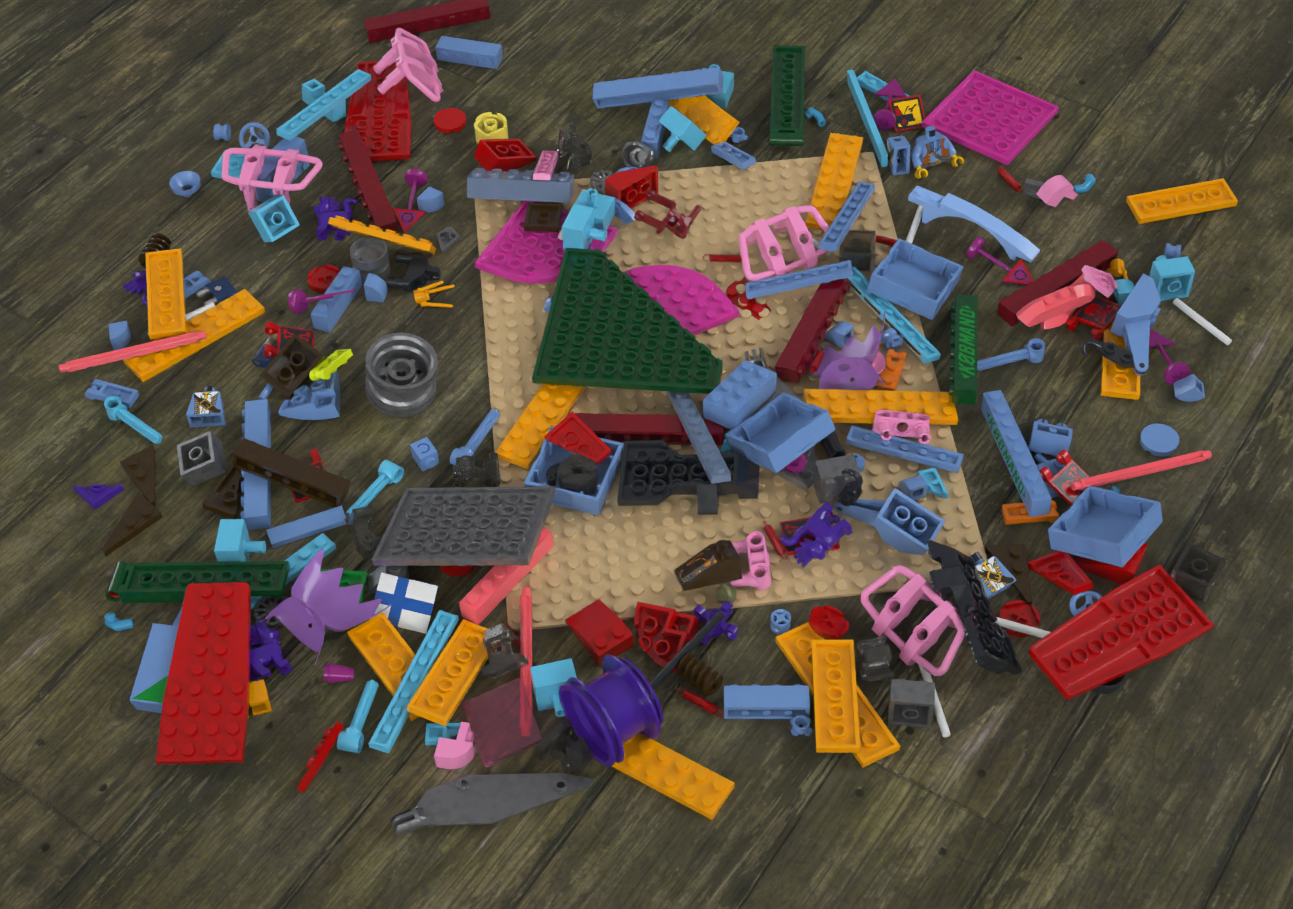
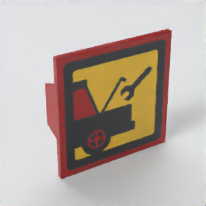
[888,95,925,132]

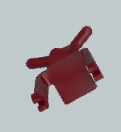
[634,190,701,239]

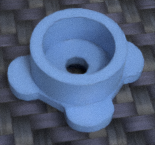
[729,127,748,143]
[790,715,812,736]

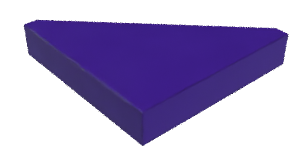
[73,484,124,510]

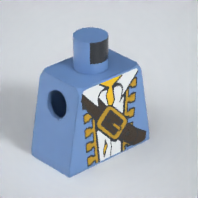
[887,136,911,175]
[186,386,226,427]
[970,552,1017,599]

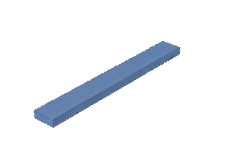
[819,182,875,252]

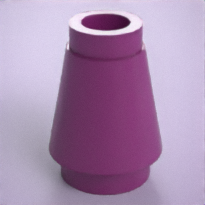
[323,662,354,683]

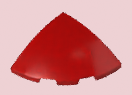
[634,601,700,672]

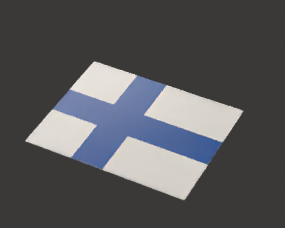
[370,573,438,634]

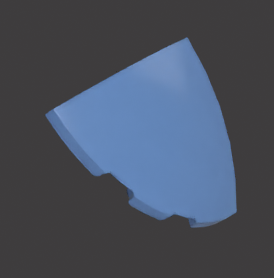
[278,371,341,420]

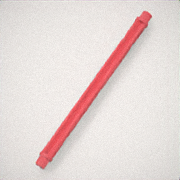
[59,331,207,373]
[1071,450,1212,491]
[520,587,533,737]

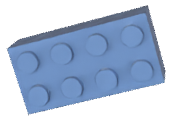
[256,136,310,202]
[703,360,777,430]

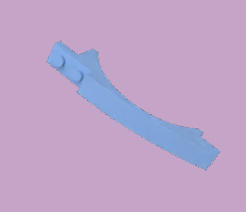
[908,185,1040,263]

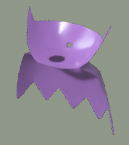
[808,312,885,390]
[263,549,391,665]

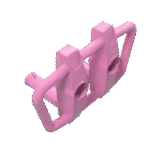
[373,28,444,102]
[221,144,323,211]
[739,205,829,281]
[860,565,966,676]

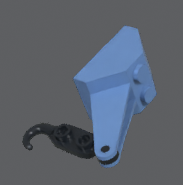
[1080,273,1161,376]
[834,469,945,555]

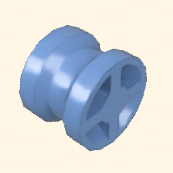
[213,124,231,141]
[1164,243,1181,259]
[881,328,903,350]
[770,609,791,635]

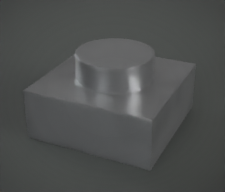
[1023,178,1043,199]

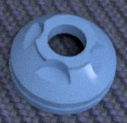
[169,171,201,197]

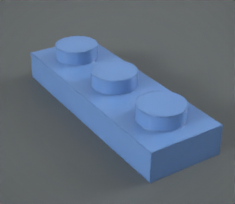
[711,141,756,169]

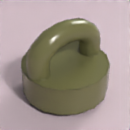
[716,583,736,604]

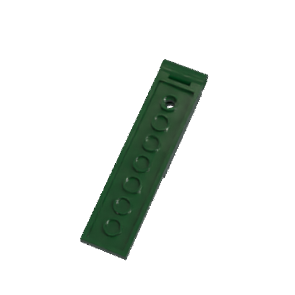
[770,45,805,146]
[105,561,290,603]

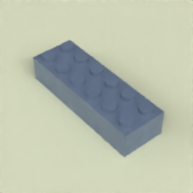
[467,168,574,203]

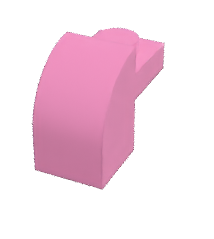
[1036,175,1078,207]
[434,722,475,769]

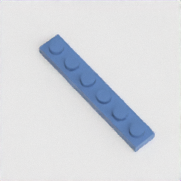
[745,260,853,299]
[846,426,964,473]

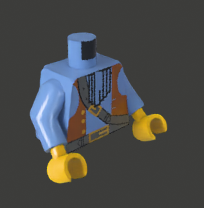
[911,126,964,179]

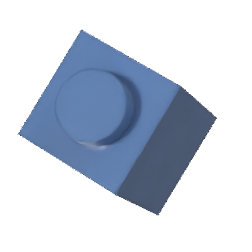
[410,437,439,472]

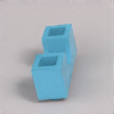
[301,79,346,122]

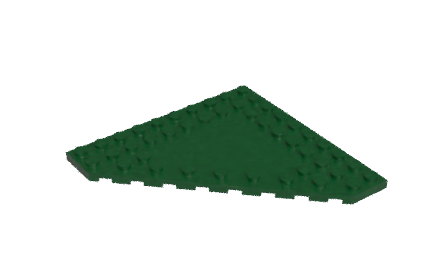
[532,248,723,394]

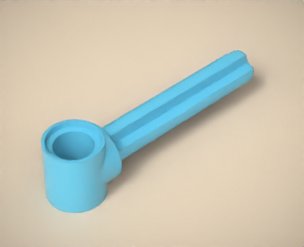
[104,396,163,444]
[346,460,404,516]
[337,680,379,753]

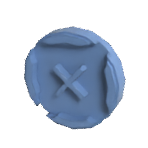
[1140,423,1179,457]

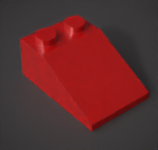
[474,139,537,172]
[605,166,659,209]
[1074,543,1148,585]
[565,599,634,667]

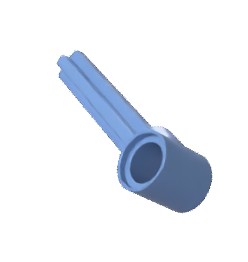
[977,338,1045,371]
[450,409,500,471]

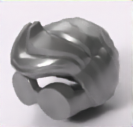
[621,141,654,168]

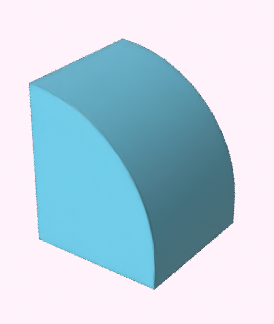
[1113,279,1135,305]

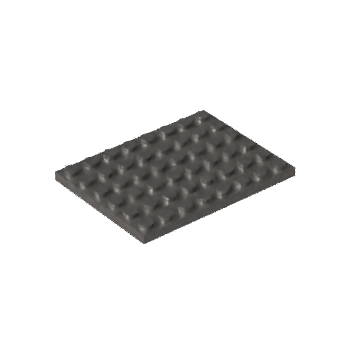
[372,486,556,566]

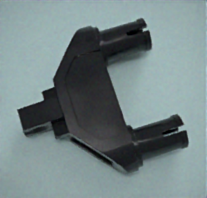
[387,251,441,292]

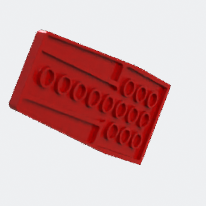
[343,61,412,163]
[1028,564,1215,699]
[156,582,251,765]

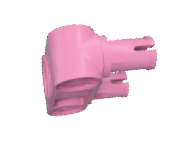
[872,410,930,444]
[730,531,771,590]

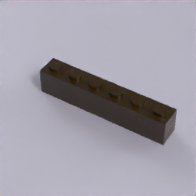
[232,438,350,507]

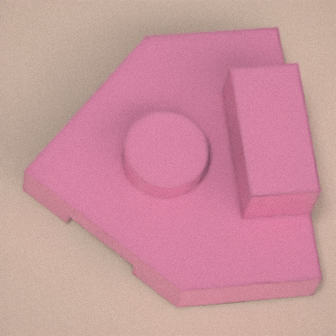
[1081,265,1118,298]

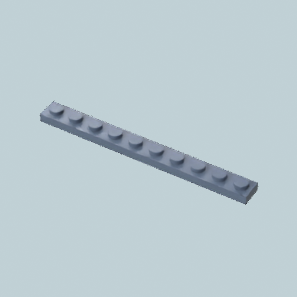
[666,391,731,484]

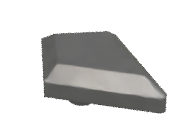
[436,227,460,253]

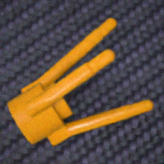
[1107,259,1128,280]
[414,281,455,308]

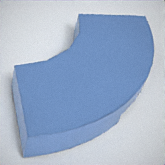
[614,198,635,225]

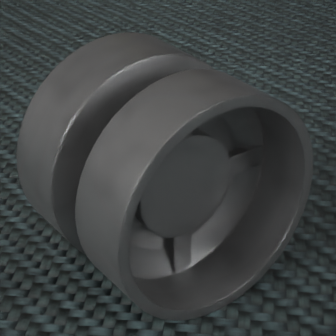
[350,237,391,283]

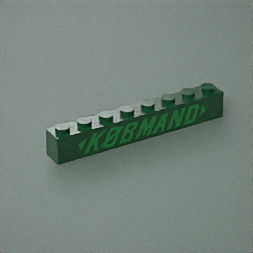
[949,294,978,405]

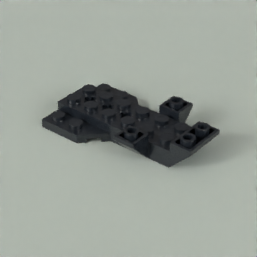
[617,440,760,515]
[927,540,1022,675]

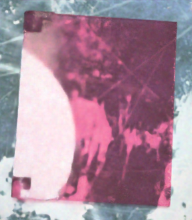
[462,678,544,767]

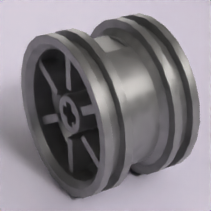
[365,333,438,417]

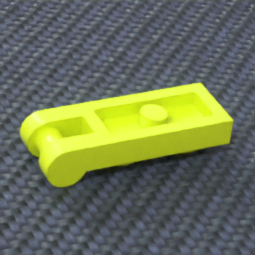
[309,349,353,381]

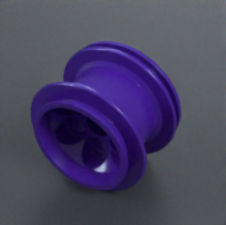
[559,655,663,767]

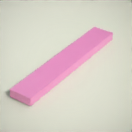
[533,151,559,180]

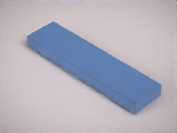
[266,505,346,548]

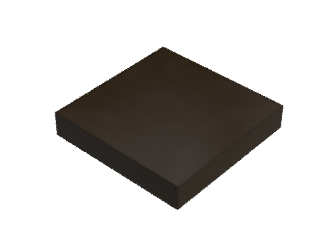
[524,203,563,233]

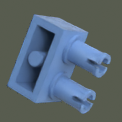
[1028,419,1073,457]

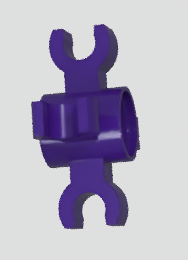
[693,601,738,645]

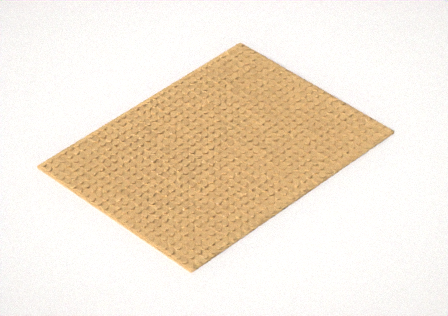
[474,152,987,631]

